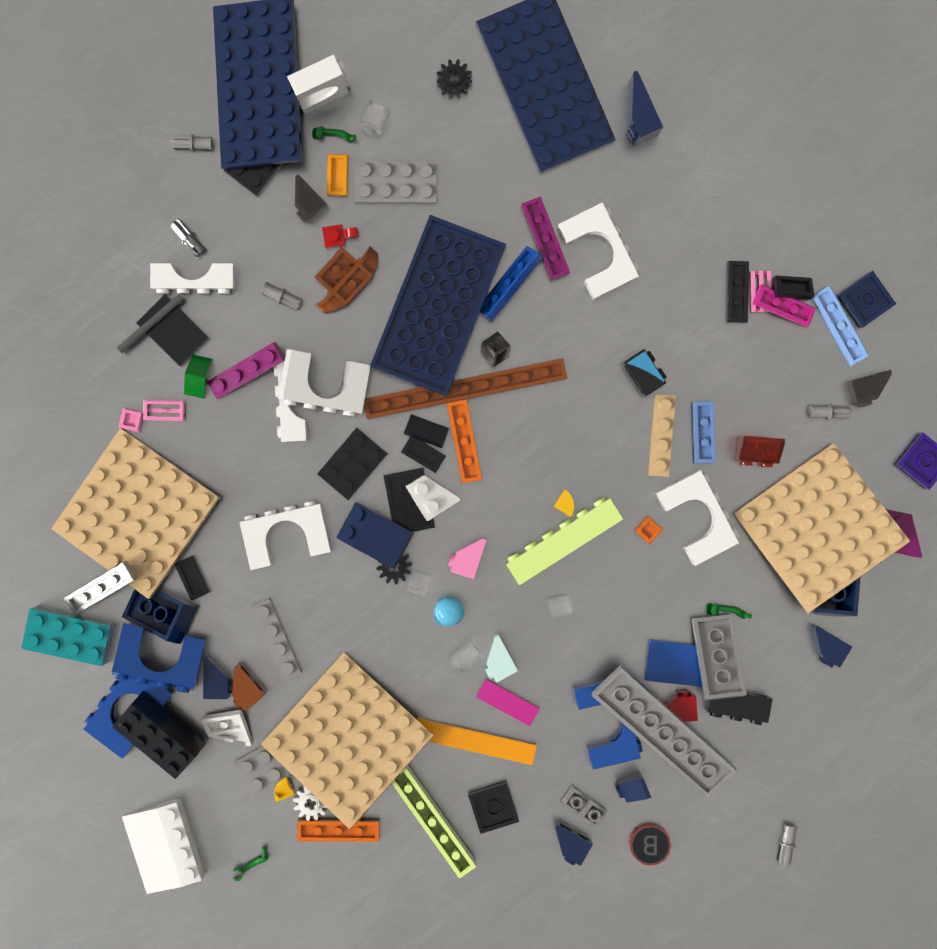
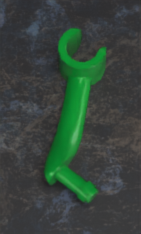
[312,126,357,142]
[706,603,752,619]
[233,847,269,881]

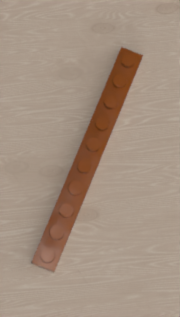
[364,358,567,419]

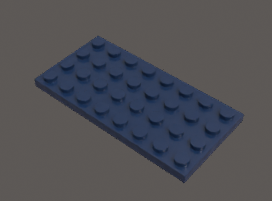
[213,0,303,170]
[476,0,616,173]
[370,215,506,397]

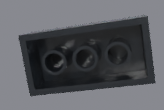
[112,691,206,779]

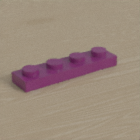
[521,196,570,281]
[207,342,285,399]

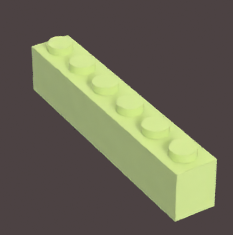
[506,497,623,585]
[392,766,476,879]

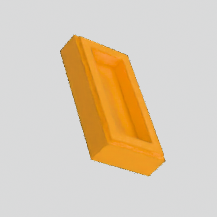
[327,154,349,197]

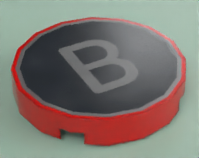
[630,824,671,866]

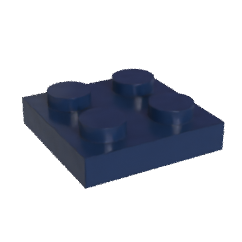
[838,271,896,328]

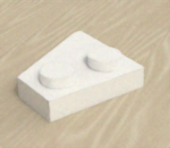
[406,475,460,521]
[202,710,253,746]

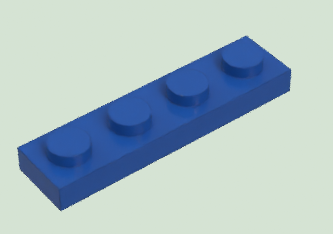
[480,246,543,321]

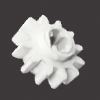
[293,786,327,821]

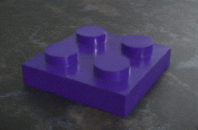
[896,432,937,490]

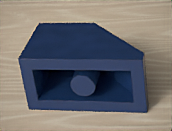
[811,624,852,668]
[203,656,233,699]
[615,771,652,803]
[554,820,593,866]

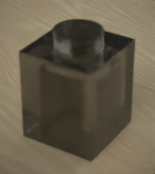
[480,331,511,368]

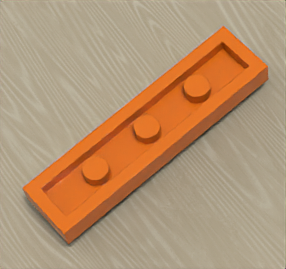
[447,399,482,483]
[297,819,379,842]

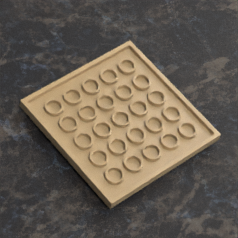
[51,428,220,599]
[734,443,910,614]
[261,653,434,829]

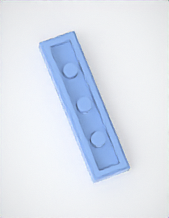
[813,285,870,366]

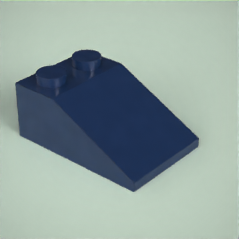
[627,70,663,146]
[336,502,414,569]
[122,588,197,644]

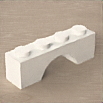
[150,263,236,294]
[274,361,308,442]

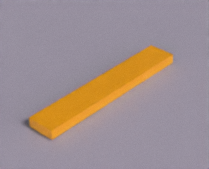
[417,717,537,765]

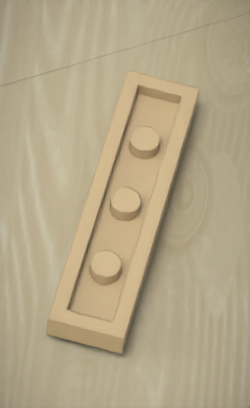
[648,394,676,477]

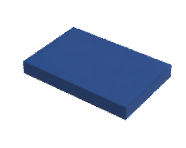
[645,639,702,687]

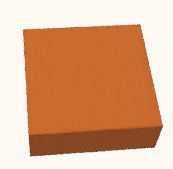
[634,516,663,545]

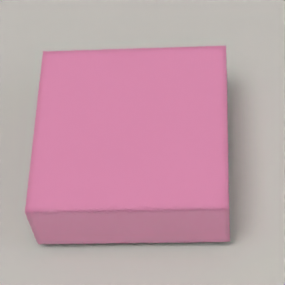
[118,408,143,432]

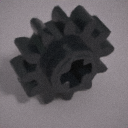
[436,59,472,97]
[376,554,412,585]

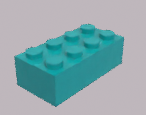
[21,606,115,666]

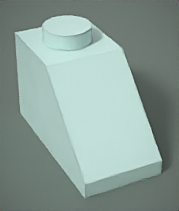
[485,633,518,683]

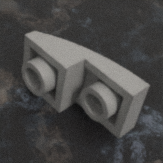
[560,786,608,828]

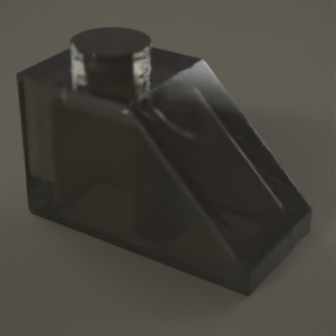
[295,174,328,223]
[847,370,892,408]

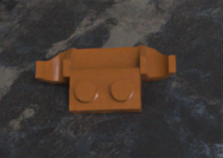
[314,246,378,313]

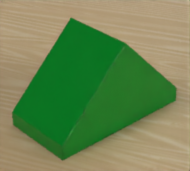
[184,354,213,399]

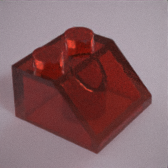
[735,436,785,467]

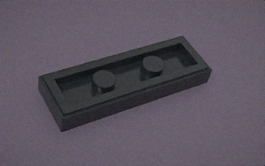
[726,261,749,323]

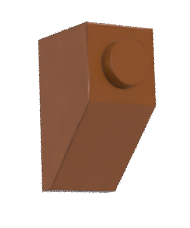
[232,662,267,712]

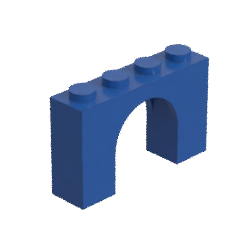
[112,623,205,693]
[83,678,175,759]
[573,680,643,770]

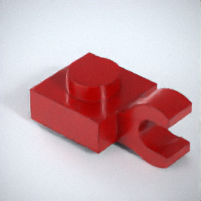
[322,224,359,249]

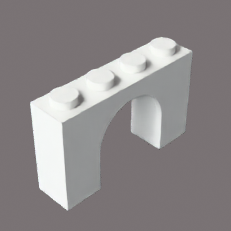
[287,55,350,114]
[557,202,640,300]
[278,350,370,417]
[655,470,739,566]
[240,501,332,570]

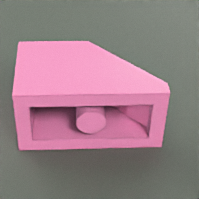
[448,538,486,579]

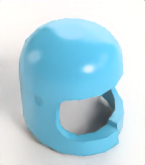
[433,597,465,627]

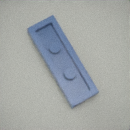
[692,401,716,463]

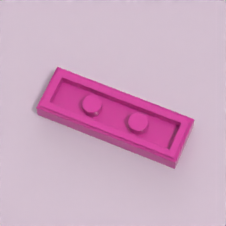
[753,285,816,327]
[476,679,540,726]

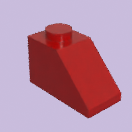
[665,690,698,722]

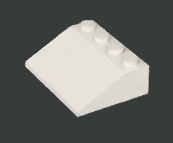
[122,797,205,894]

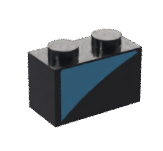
[622,349,667,397]

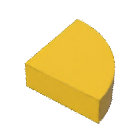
[554,489,574,517]
[274,777,295,802]

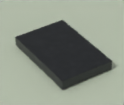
[136,294,209,367]
[383,468,435,532]

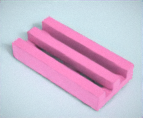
[750,271,772,313]
[143,400,185,421]

